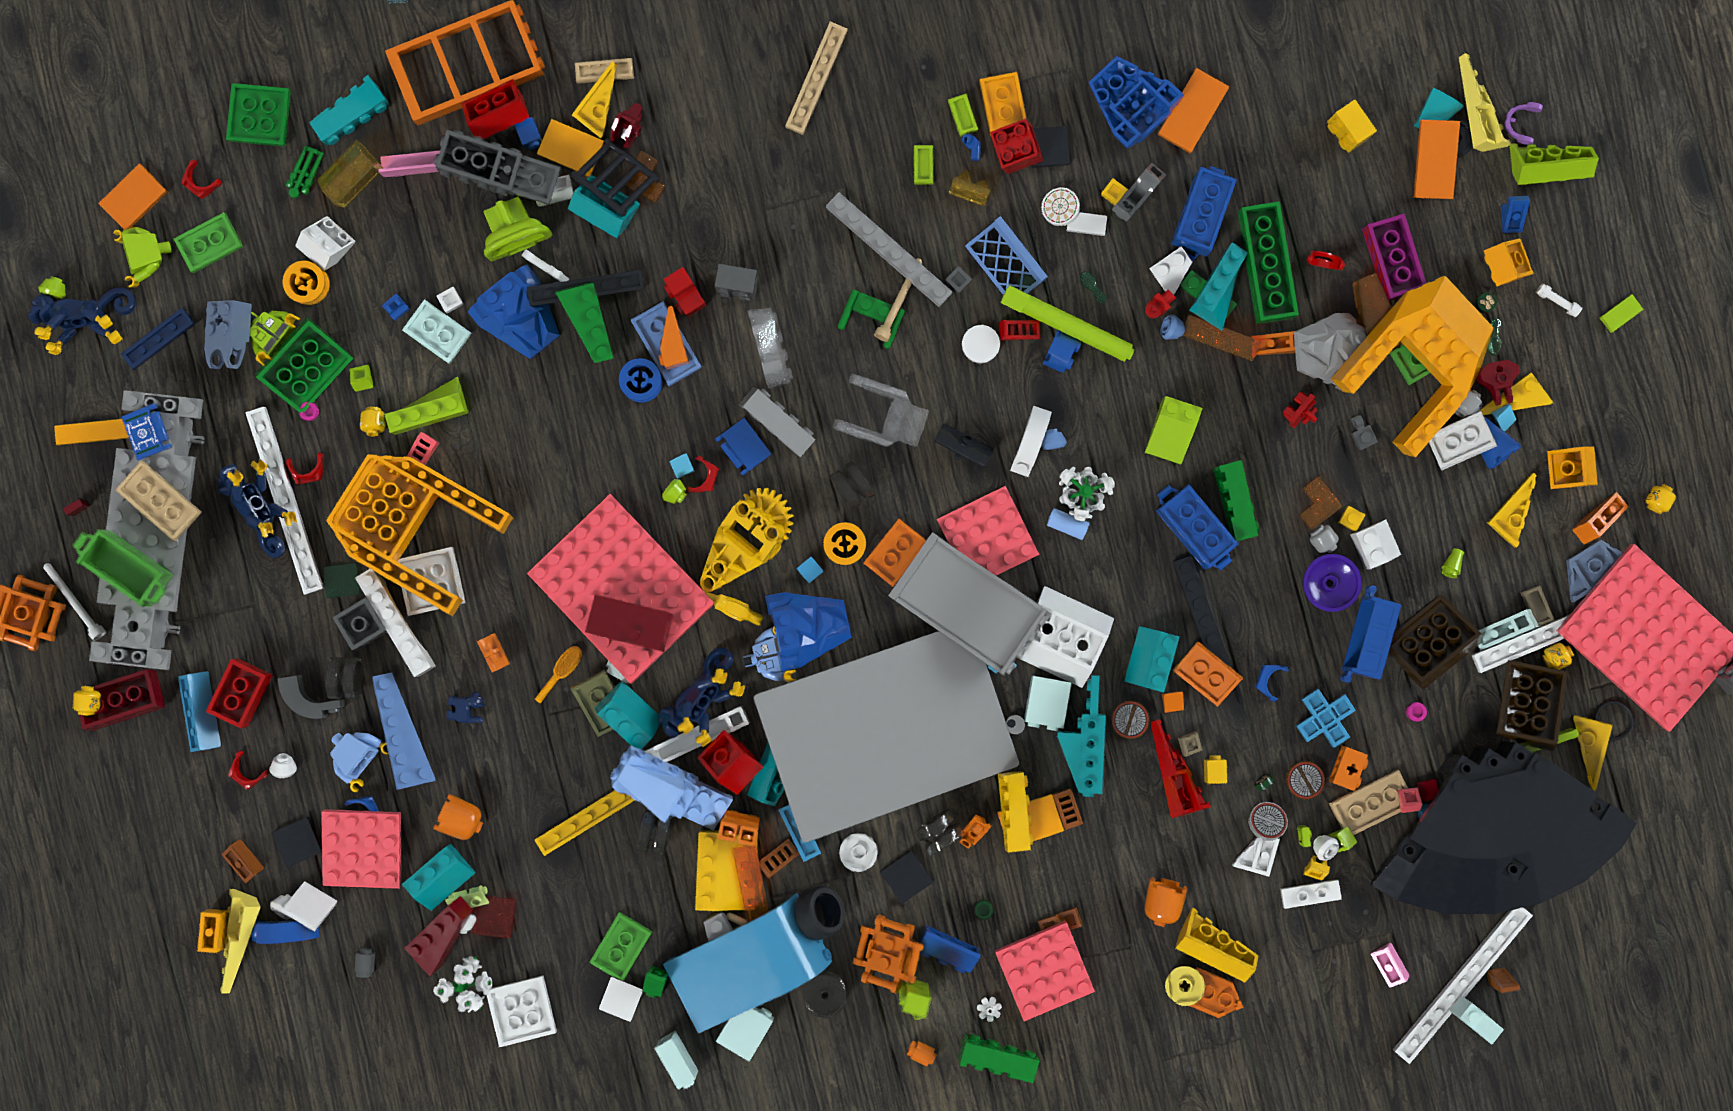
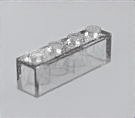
[747,308,793,390]

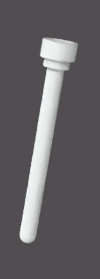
[44,563,106,641]

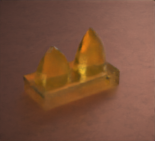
[949,170,990,206]

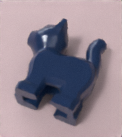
[446,692,486,724]

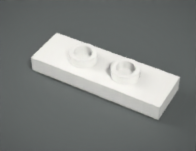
[1280,879,1342,909]

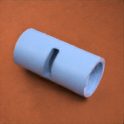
[1047,508,1089,540]

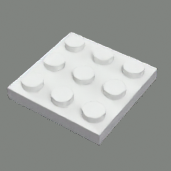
[398,547,466,616]
[487,975,557,1047]

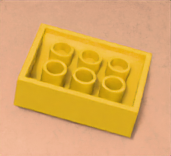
[695,830,758,911]

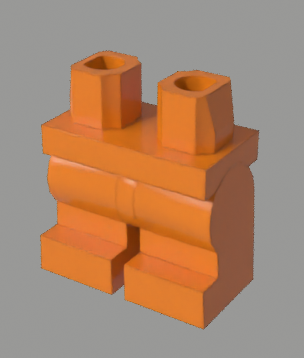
[718,810,760,846]

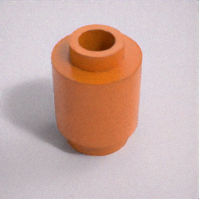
[906,1041,937,1067]

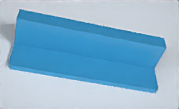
[178,671,221,752]

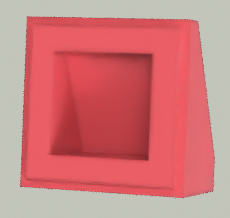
[1398,788,1422,813]

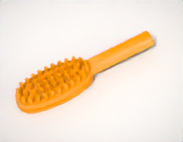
[535,646,582,703]

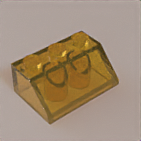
[317,140,383,208]

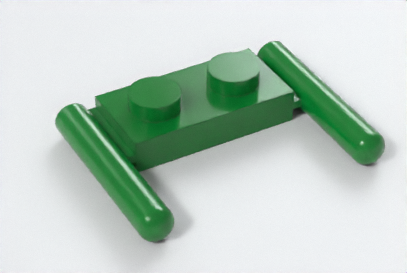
[837,289,905,349]

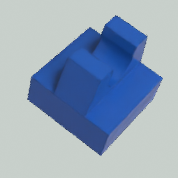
[382,294,410,321]

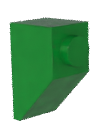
[642,965,668,998]

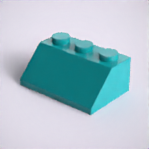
[568,175,640,238]
[1124,626,1179,693]
[595,681,660,749]
[402,844,476,911]

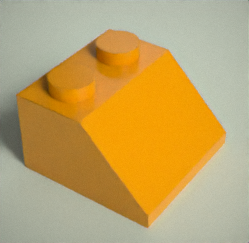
[1484,238,1534,286]
[1547,447,1598,489]

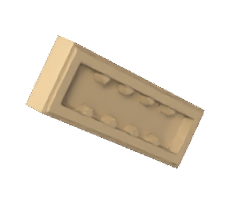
[575,58,634,83]

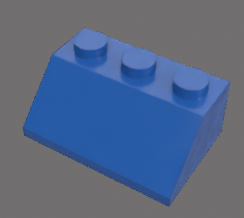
[919,925,981,973]

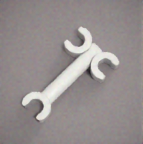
[521,250,569,282]

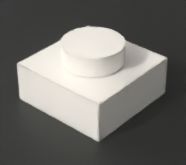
[437,287,464,313]

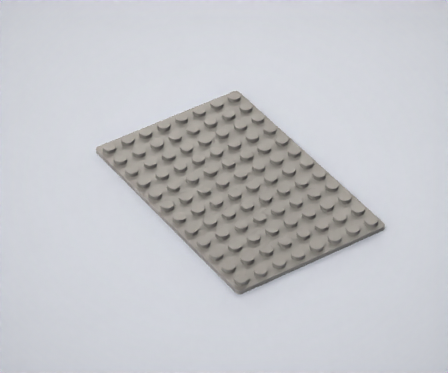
[754,631,1019,842]

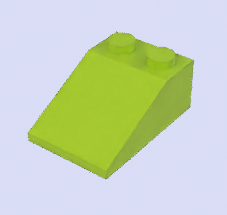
[1145,396,1202,464]

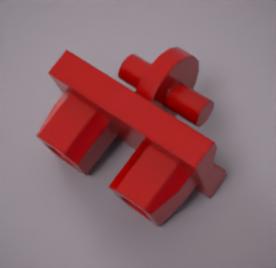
[1145,289,1176,319]
[1283,392,1318,429]

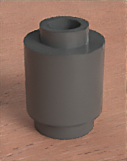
[354,948,375,978]

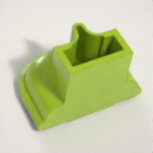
[483,196,552,261]

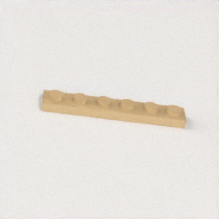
[785,22,848,135]

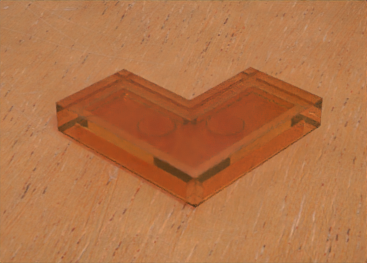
[625,151,665,203]
[1299,476,1342,530]

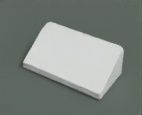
[536,175,574,206]

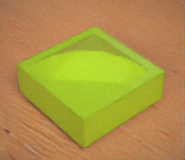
[1297,825,1312,847]

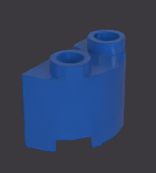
[1043,330,1082,373]

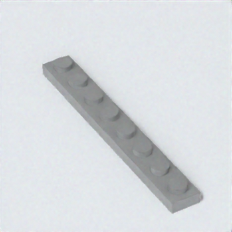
[826,192,953,308]

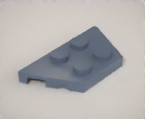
[1566,540,1622,602]

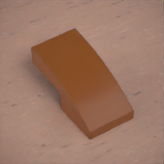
[1038,907,1083,930]

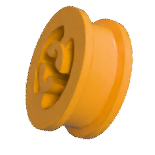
[283,261,330,305]
[824,523,866,565]

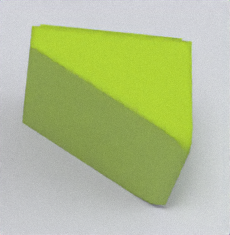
[350,365,373,391]
[1327,827,1357,852]

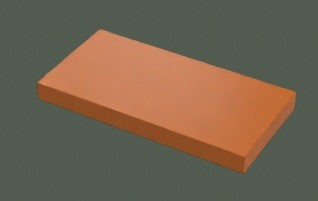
[1158,68,1229,154]
[1413,120,1460,199]

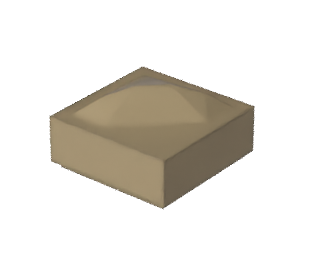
[1178,731,1202,757]

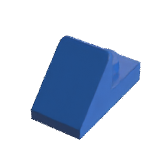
[1501,196,1530,233]

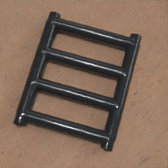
[571,138,661,217]

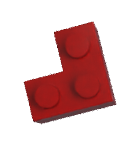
[663,267,707,318]

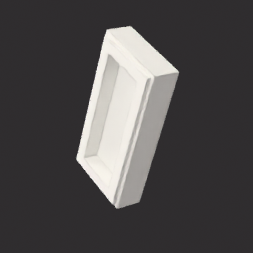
[1066,212,1107,236]

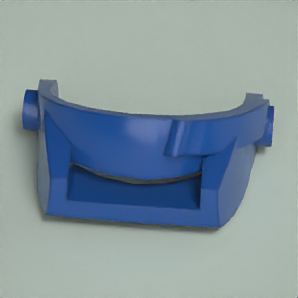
[1255,665,1289,702]
[344,796,379,811]

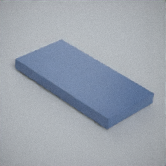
[631,301,702,386]

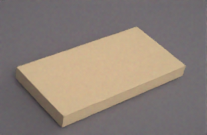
[116,460,201,541]
[1329,769,1408,835]

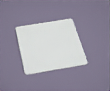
[599,977,643,1022]

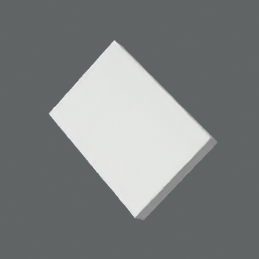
[1429,411,1497,470]

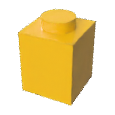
[1204,755,1227,784]

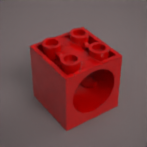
[990,118,1044,174]
[697,730,764,795]

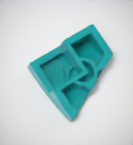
[1414,88,1463,128]

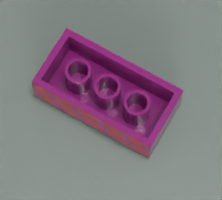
[1362,214,1426,302]

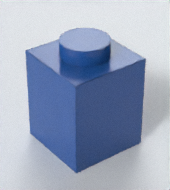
[514,117,542,150]

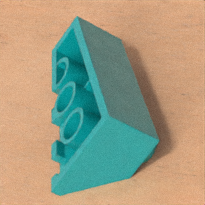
[309,75,390,146]
[1189,243,1248,331]
[747,742,784,806]

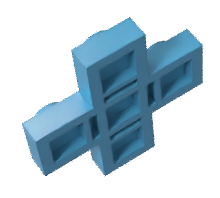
[1295,689,1356,748]

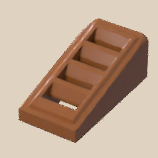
[1052,787,1083,830]
[757,838,800,878]
[1486,968,1520,993]

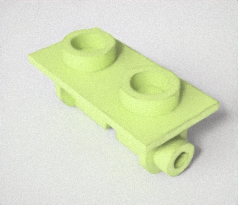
[445,885,489,908]

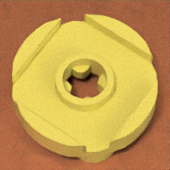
[1165,966,1205,1006]

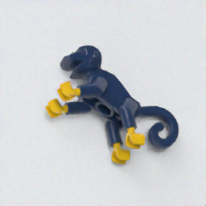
[28,288,136,355]
[217,458,297,558]
[658,648,745,747]

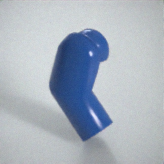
[962,134,981,161]

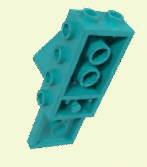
[1057,675,1106,797]

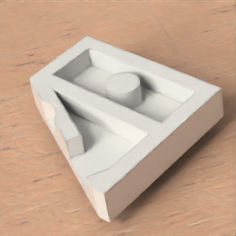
[1150,246,1192,295]
[1232,836,1280,876]

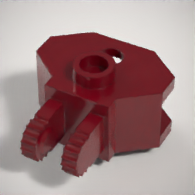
[610,103,643,148]
[1476,360,1520,406]

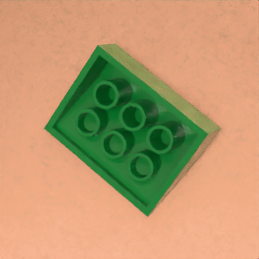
[255,317,353,413]

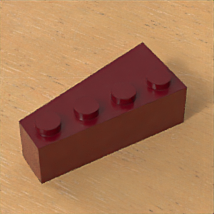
[404,896,473,977]

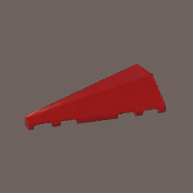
[1151,720,1211,819]

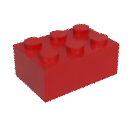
[461,79,529,139]
[206,658,273,728]

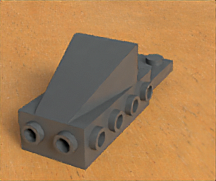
[434,130,561,205]

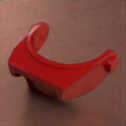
[182,160,222,199]
[1306,250,1345,270]
[285,452,324,485]
[686,456,719,493]
[228,750,269,790]

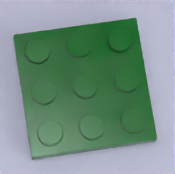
[226,83,291,147]

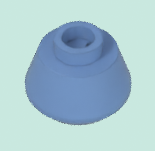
[1161,314,1185,340]
[1041,429,1067,450]

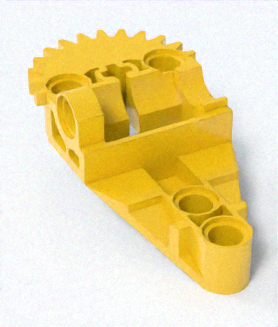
[700,488,794,592]

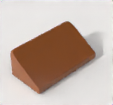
[222,839,264,883]

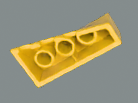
[998,771,1033,852]
[1176,907,1259,982]

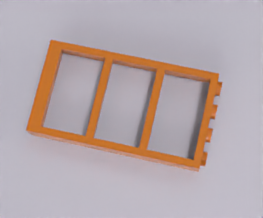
[385,0,545,126]

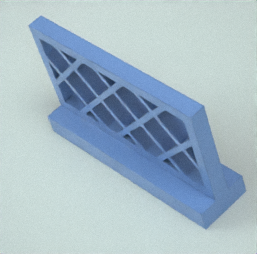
[965,216,1048,295]

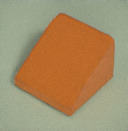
[1162,691,1184,713]

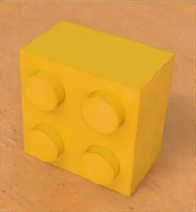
[1327,100,1377,153]

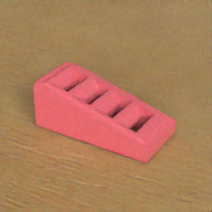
[406,432,439,465]

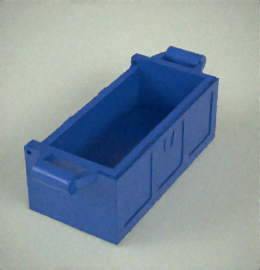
[1171,166,1237,263]
[1155,485,1238,571]
[1340,585,1401,682]

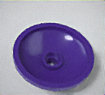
[1303,554,1362,612]

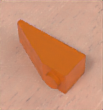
[658,306,689,370]
[1252,331,1295,356]
[1572,492,1628,544]

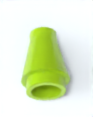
[1441,548,1464,578]

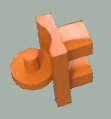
[477,633,510,673]
[959,815,991,848]

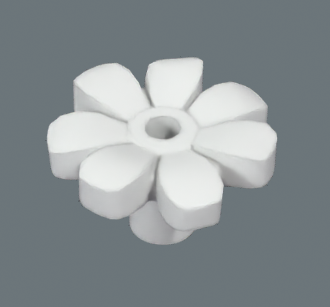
[977,996,1001,1022]

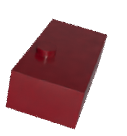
[585,595,674,652]
[73,669,166,731]

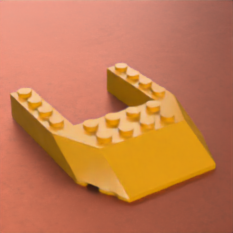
[1331,276,1493,457]
[326,455,513,616]

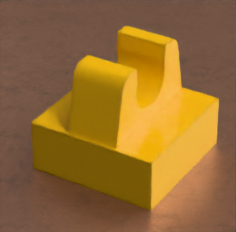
[1304,855,1330,881]

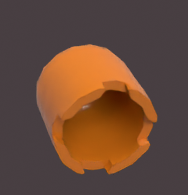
[433,794,483,840]
[1144,877,1188,927]

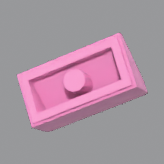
[1371,943,1409,987]

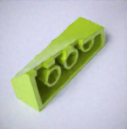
[1510,143,1599,185]
[385,377,469,435]
[898,980,931,1020]

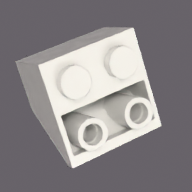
[296,216,355,271]

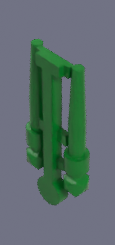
[286,146,324,199]

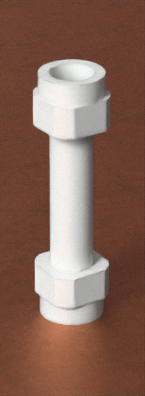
[1536,283,1582,317]

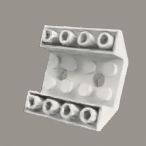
[1017,586,1114,688]

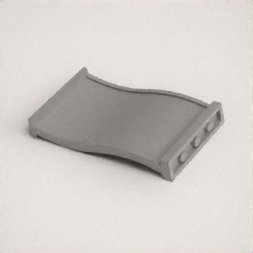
[888,532,1049,676]

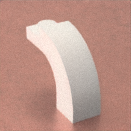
[1010,406,1052,477]

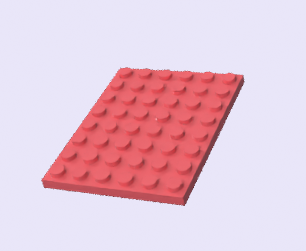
[527,494,715,684]
[1556,544,1733,732]

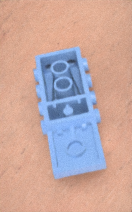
[610,745,733,830]

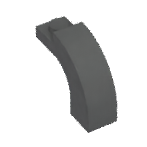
[1112,163,1166,222]
[278,675,346,719]

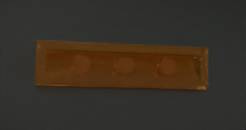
[1182,315,1261,361]
[733,845,769,923]

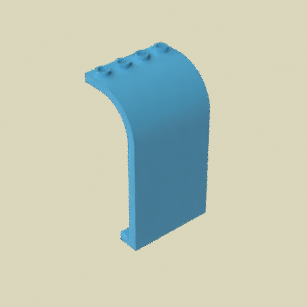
[663,893,832,1033]

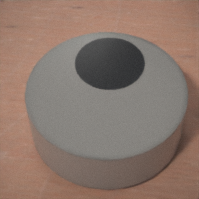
[1006,715,1025,734]

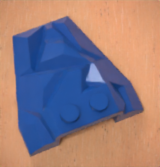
[1089,56,1184,149]
[468,264,560,359]
[765,592,852,672]

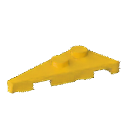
[572,61,617,139]
[1478,373,1553,415]
[1487,473,1537,547]
[1573,715,1613,790]

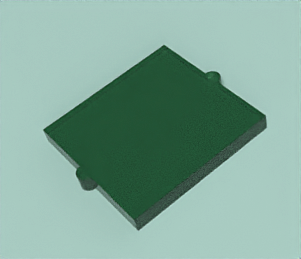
[323,563,361,598]

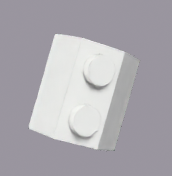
[1350,520,1401,569]

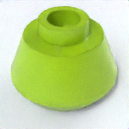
[38,276,66,300]
[662,479,687,504]

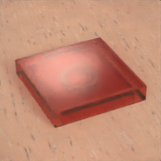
[472,895,516,938]

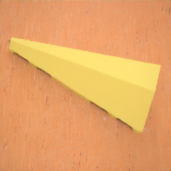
[1459,53,1511,152]
[220,889,260,993]

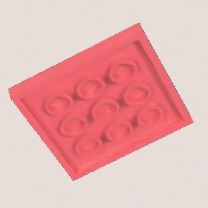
[937,486,1039,575]
[322,809,401,889]
[994,920,1095,1021]

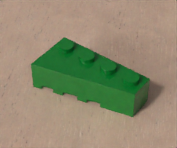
[555,282,613,363]
[1213,460,1260,541]
[958,1033,1040,1083]

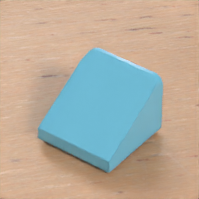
[1491,404,1516,432]
[670,453,695,479]

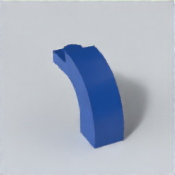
[251,919,319,944]

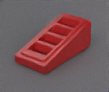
[999,320,1040,341]

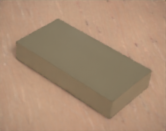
[1520,585,1555,628]

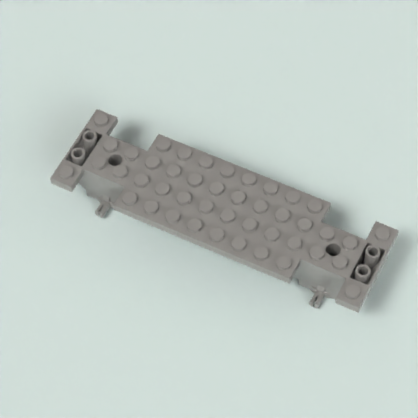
[89,390,204,670]

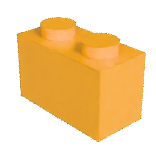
[197,909,228,953]

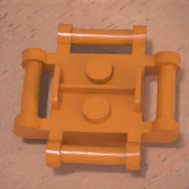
[0,574,66,652]
[852,915,924,994]

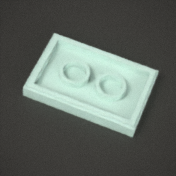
[402,299,472,364]

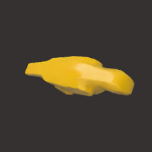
[703,590,764,626]

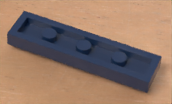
[121,308,195,370]

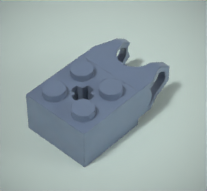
[204,300,252,369]

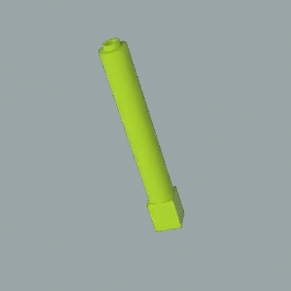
[1000,285,1134,362]

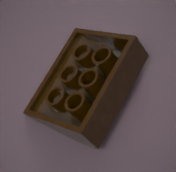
[1389,595,1482,690]
[1496,660,1567,751]

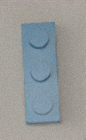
[778,804,821,862]

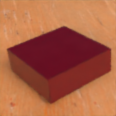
[63,499,90,516]
[1415,778,1439,802]

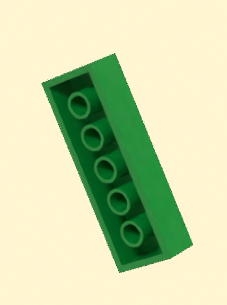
[1237,201,1299,324]

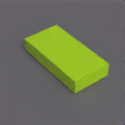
[948,94,978,137]
[914,145,933,185]
[1599,294,1644,333]

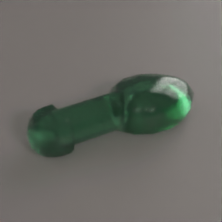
[1080,271,1107,303]
[1487,319,1501,356]

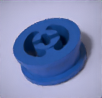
[619,358,663,403]

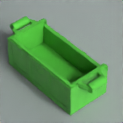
[73,529,174,607]

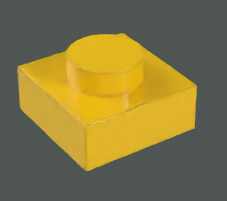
[1101,178,1128,205]
[1338,506,1365,532]

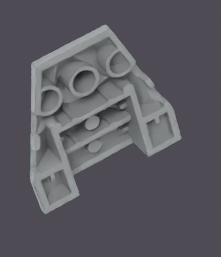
[1294,313,1366,390]

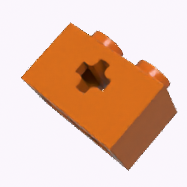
[1329,746,1368,791]

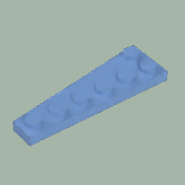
[372,673,436,790]

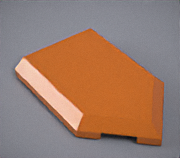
[1186,967,1244,1018]

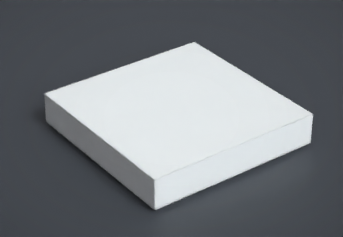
[282,881,337,931]

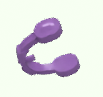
[1504,102,1543,145]

